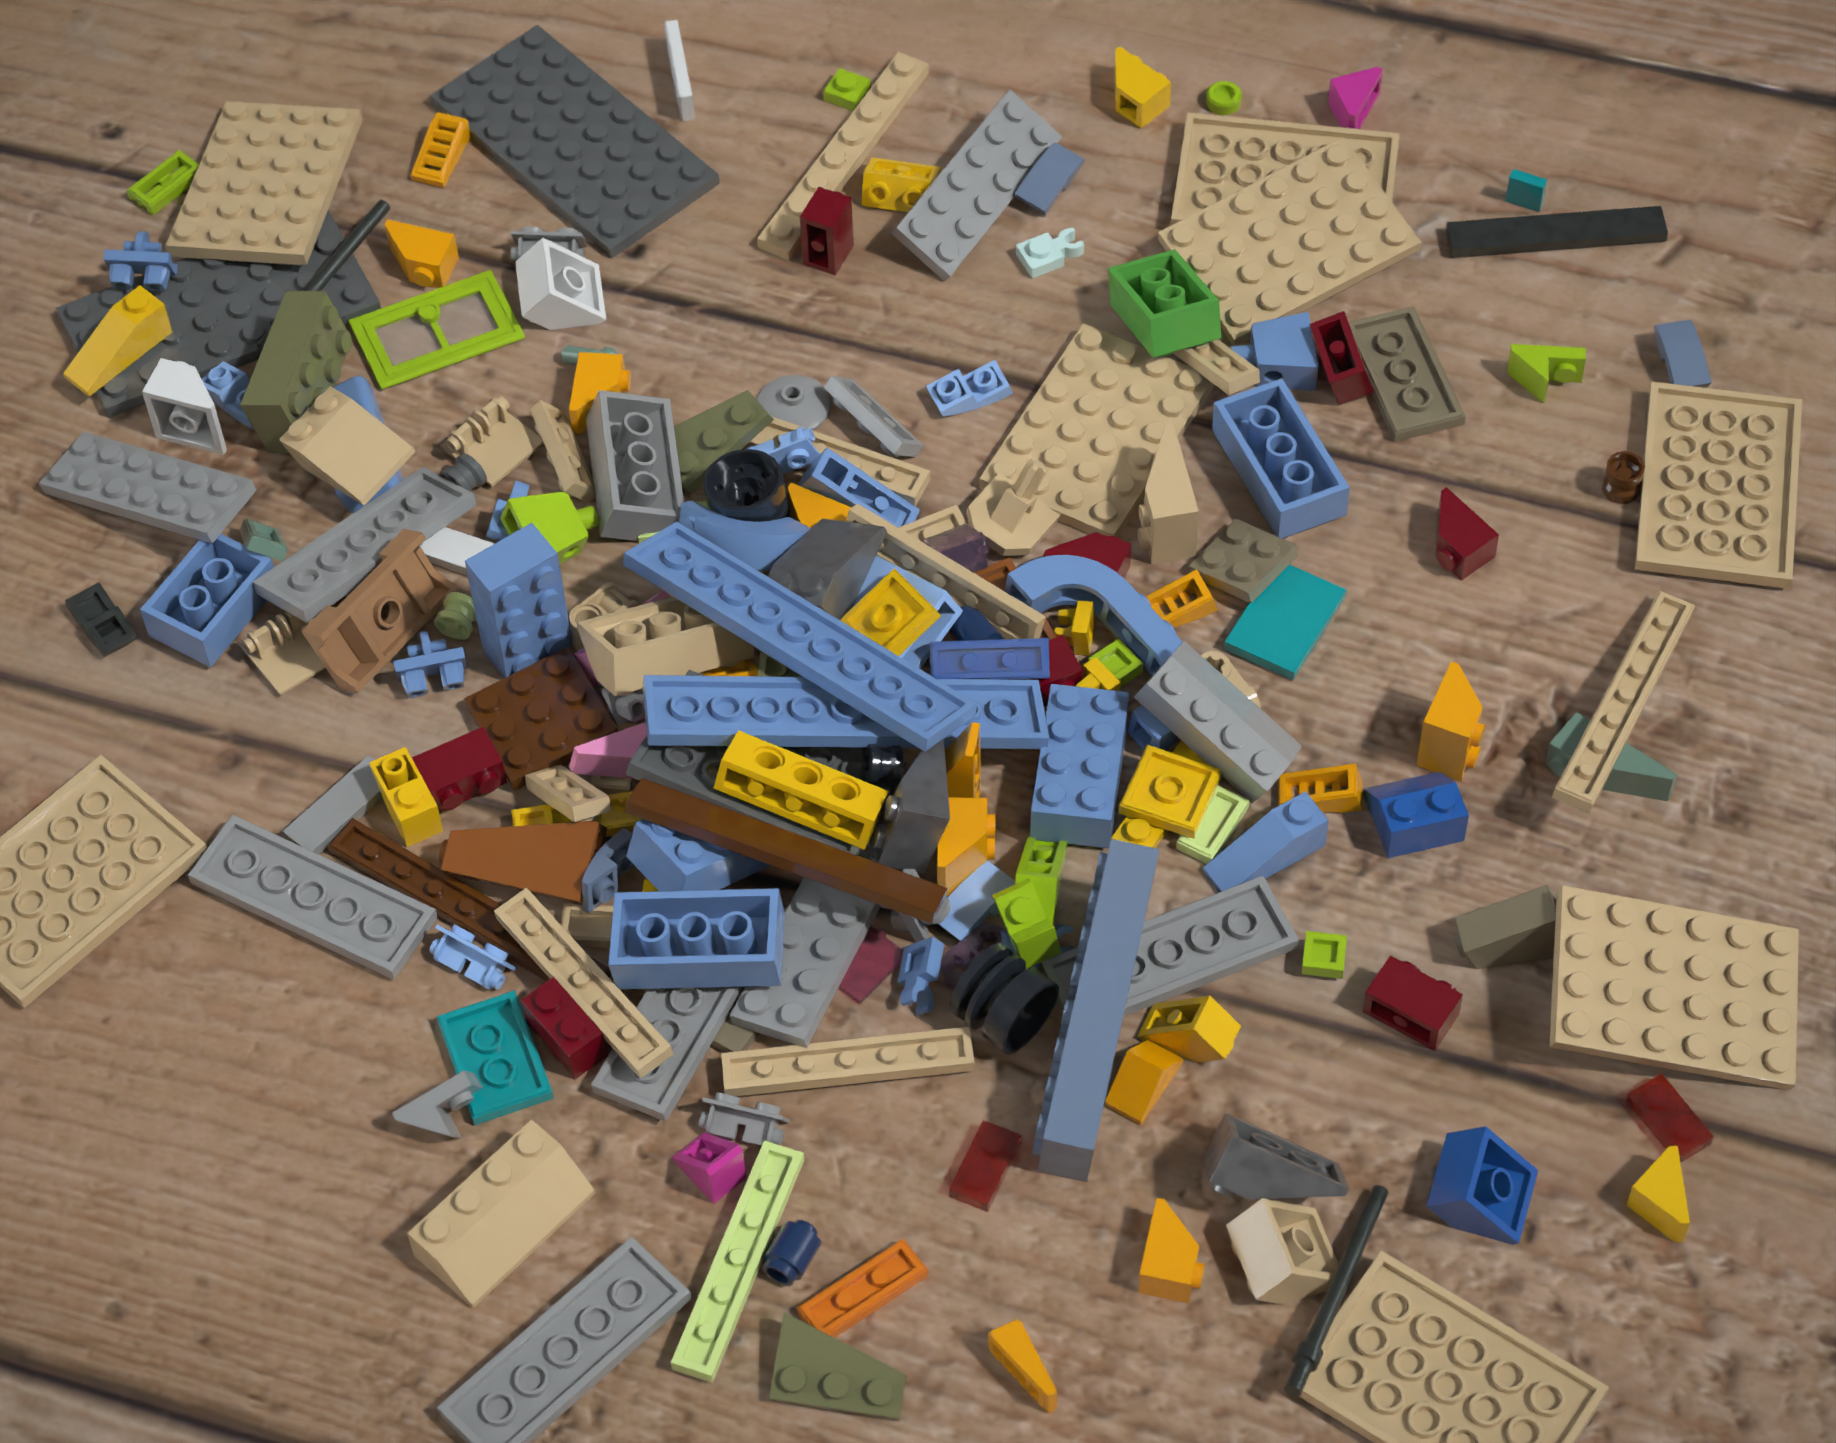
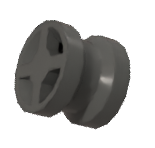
[439,453,487,491]

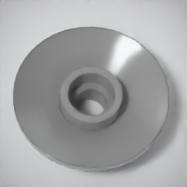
[757,375,831,431]

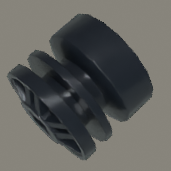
[703,449,791,522]
[949,943,1059,1055]

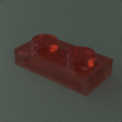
[1626,1073,1714,1163]
[949,1120,1022,1212]

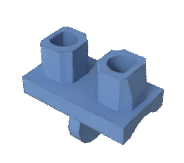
[103,231,178,291]
[393,631,467,698]

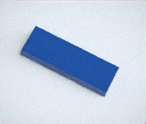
[930,638,1050,680]

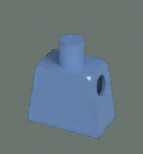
[1230,312,1318,391]

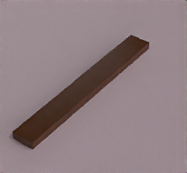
[625,778,947,923]
[328,818,611,981]

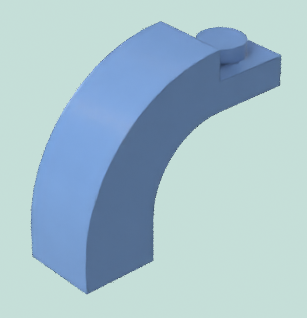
[679,500,811,571]

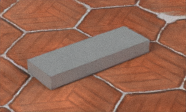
[282,755,383,855]

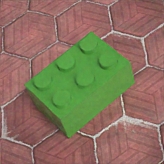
[1107,249,1221,358]

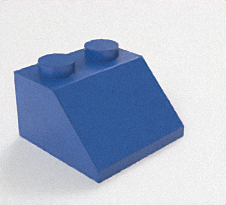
[1363,771,1469,858]
[1426,1126,1538,1245]

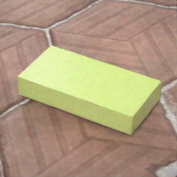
[1176,785,1250,864]

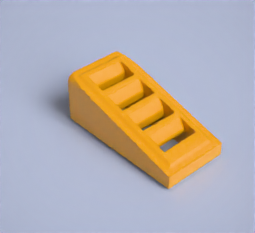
[411,112,471,188]
[1145,569,1218,628]
[1278,763,1363,812]
[988,1319,1057,1414]

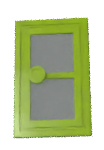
[348,270,525,390]

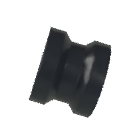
[861,744,904,785]

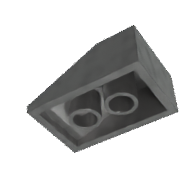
[768,519,887,620]
[871,739,950,874]
[1203,1112,1349,1199]

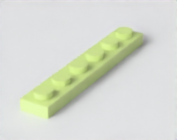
[671,1141,804,1383]

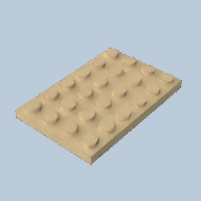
[165,101,363,265]
[1171,112,1400,225]
[1158,137,1422,346]
[979,323,1214,537]
[1634,381,1802,589]
[0,755,207,1008]
[1549,885,1799,1090]
[1299,1251,1609,1443]

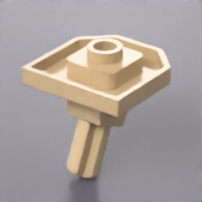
[966,459,1061,556]

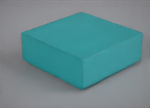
[1505,169,1548,212]

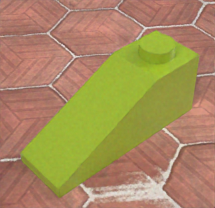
[1015,834,1068,924]

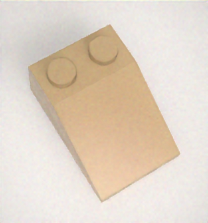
[279,386,416,506]
[1138,421,1199,565]

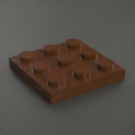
[464,646,618,791]

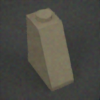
[1454,884,1557,969]

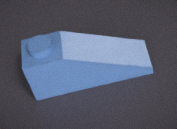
[798,448,920,527]
[1203,791,1329,892]

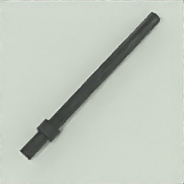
[256,200,390,352]
[1284,1185,1389,1397]

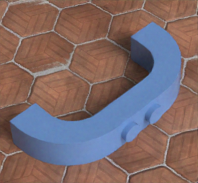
[1004,555,1182,750]

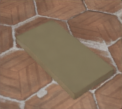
[1349,306,1466,442]

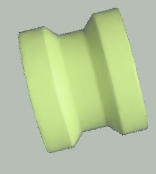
[434,592,477,640]

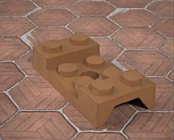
[301,529,458,693]

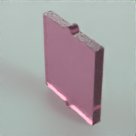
[838,926,903,1004]

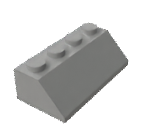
[586,390,684,541]
[1134,641,1302,803]

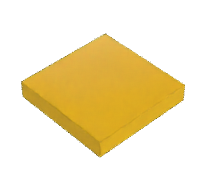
[840,568,941,656]
[1119,745,1222,839]

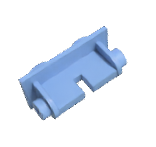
[746,426,820,474]
[429,924,517,990]

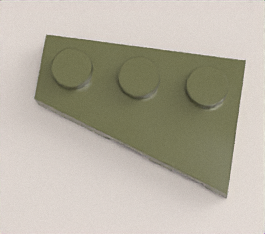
[674,390,774,495]
[769,1312,907,1421]

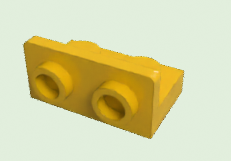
[861,157,941,212]

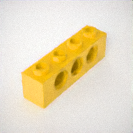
[713,730,889,850]

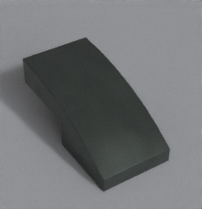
[65,582,138,657]

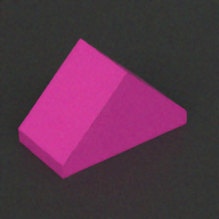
[1328,67,1383,129]
[672,1132,746,1204]

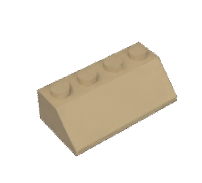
[577,596,754,696]
[407,1119,595,1308]

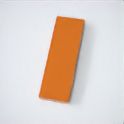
[797,1239,928,1338]

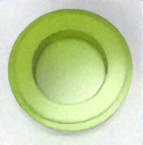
[1206,81,1242,115]

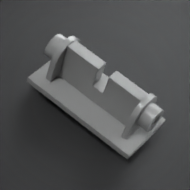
[510,226,587,261]
[699,1092,790,1146]

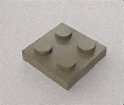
[1189,519,1298,604]

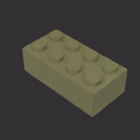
[240,291,352,453]

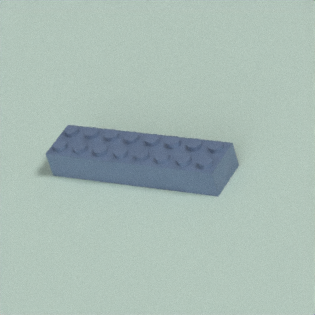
[1032,839,1160,1182]

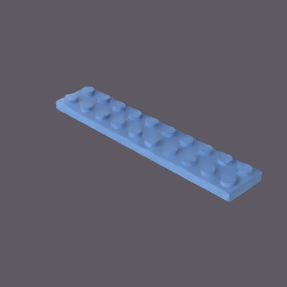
[623,521,977,752]
[643,675,1049,749]

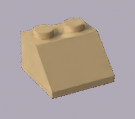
[1226,1198,1339,1304]

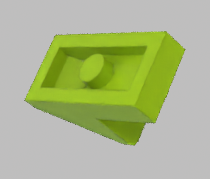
[1507,344,1586,402]
[992,878,1061,969]

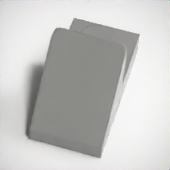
[392,1071,482,1138]

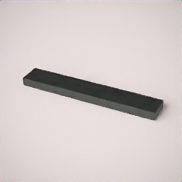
[1446,206,1668,258]

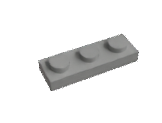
[824,376,924,458]

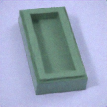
[240,519,288,561]

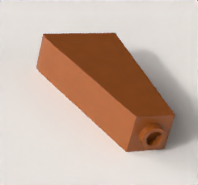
[439,821,607,904]

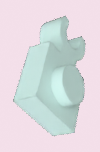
[1016,228,1084,279]

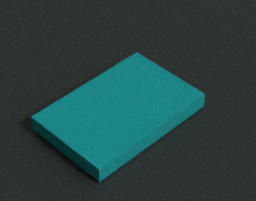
[1224,564,1347,680]
[436,990,554,1126]

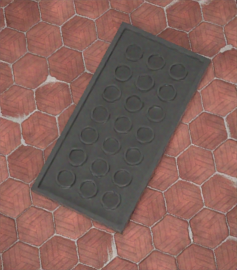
[430,24,720,259]
[56,210,381,418]

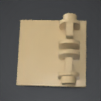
[440,396,544,487]
[239,612,325,696]

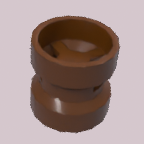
[1602,451,1645,504]

